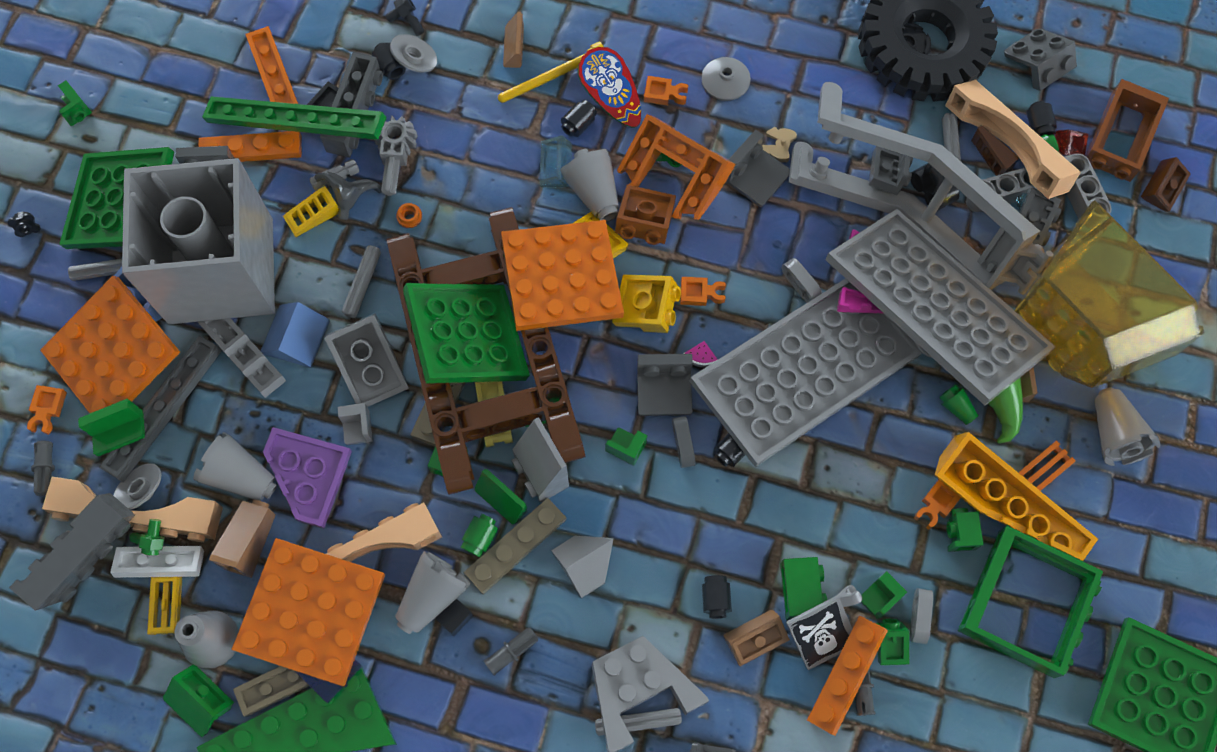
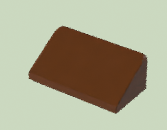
[1141,157,1191,212]

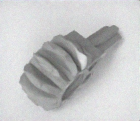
[374,115,418,196]

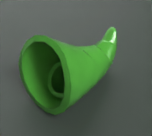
[988,377,1023,444]

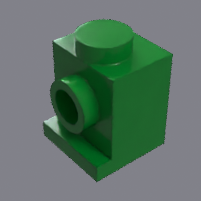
[946,508,984,552]

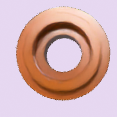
[396,203,422,228]

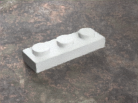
[110,546,204,578]

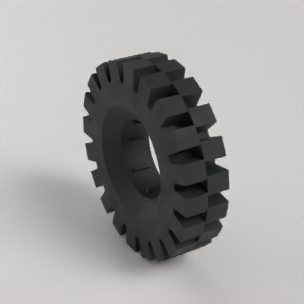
[858,0,998,102]

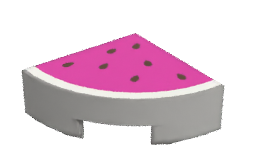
[683,341,718,368]

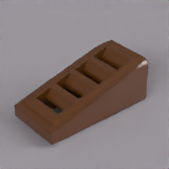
[971,125,1019,176]

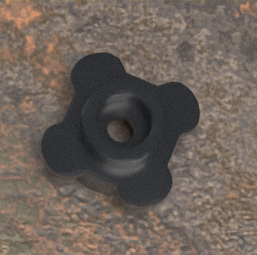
[8,211,41,237]

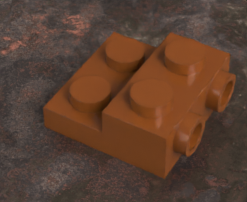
[615,185,676,245]

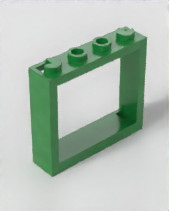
[958,525,1103,678]

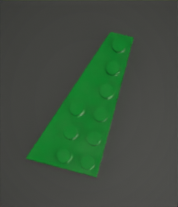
[197,664,397,752]

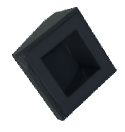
[435,599,474,636]

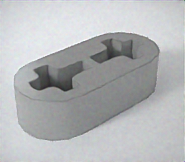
[782,258,822,303]
[910,588,933,644]

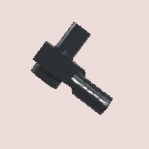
[385,0,424,36]

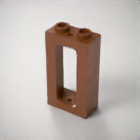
[1085,79,1169,182]

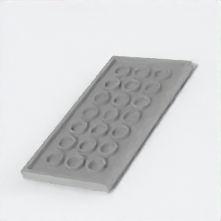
[825,209,1056,405]
[689,278,922,467]

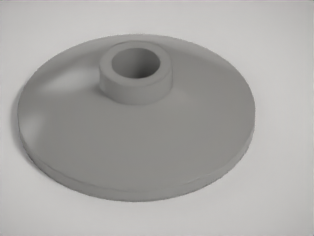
[390,34,437,73]
[702,57,751,101]
[113,464,162,510]

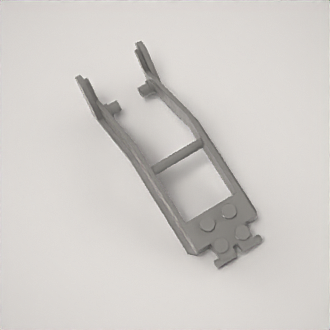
[789,82,1054,295]

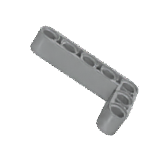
[966,154,1112,229]

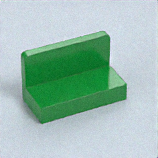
[78,399,145,456]
[163,664,234,737]

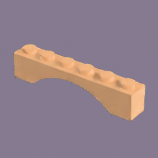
[945,80,1081,199]
[42,477,223,542]
[326,502,442,562]

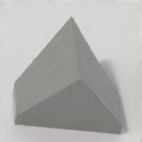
[551,536,614,598]

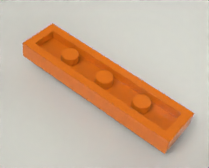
[245,26,298,104]
[199,131,302,162]
[807,615,888,736]

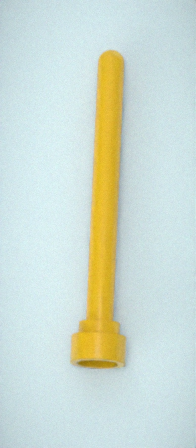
[498,41,604,103]

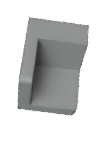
[337,403,373,445]

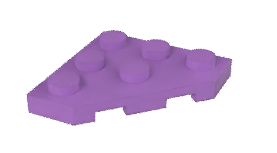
[263,427,352,529]

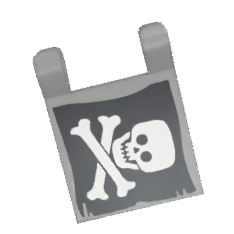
[786,585,862,670]

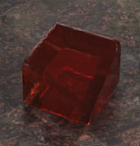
[1055,129,1088,157]

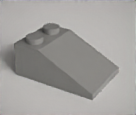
[324,313,409,407]
[511,417,569,503]

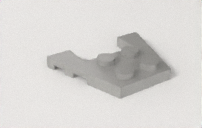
[591,636,709,752]

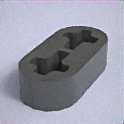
[672,416,695,468]

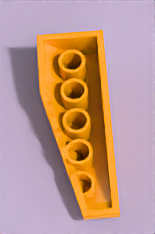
[934,432,1098,561]

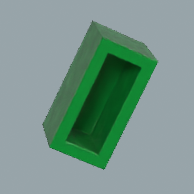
[780,557,827,620]

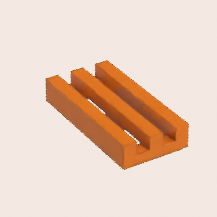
[1018,440,1076,491]

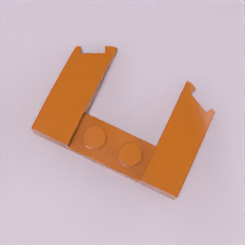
[617,114,736,220]

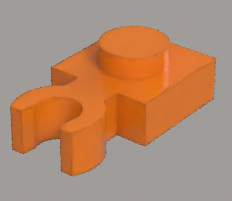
[644,76,688,106]
[680,277,726,306]
[27,385,67,435]
[914,480,961,530]

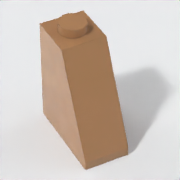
[209,499,276,578]

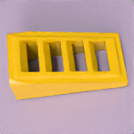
[283,186,339,237]

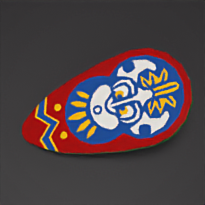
[578,47,641,128]

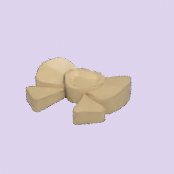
[762,127,797,163]

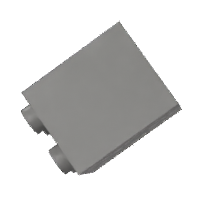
[122,158,275,324]

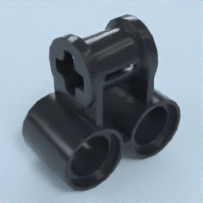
[910,163,960,211]

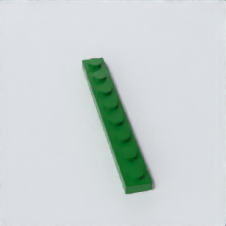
[202,96,387,140]

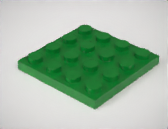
[59,147,175,249]
[403,283,530,383]
[1087,617,1217,752]

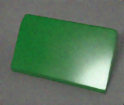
[475,469,527,525]

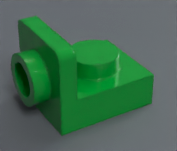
[58,80,92,126]
[876,618,909,665]

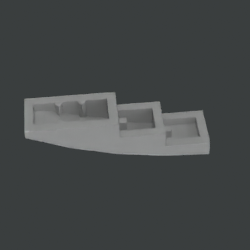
[198,318,286,398]

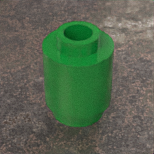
[461,513,498,557]

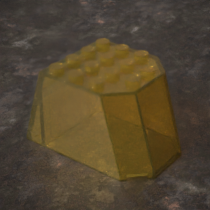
[1014,200,1205,388]

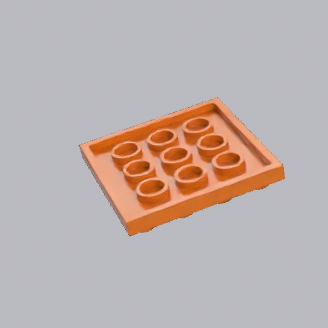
[501,220,624,331]
[40,275,180,413]
[231,538,386,687]

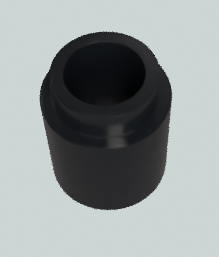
[372,42,406,80]
[561,100,597,137]
[1026,101,1057,136]
[714,433,745,467]
[702,575,732,619]

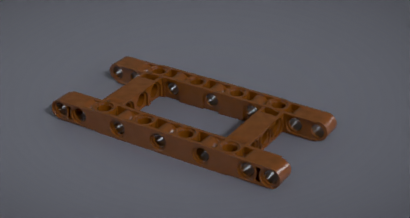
[386,207,586,495]

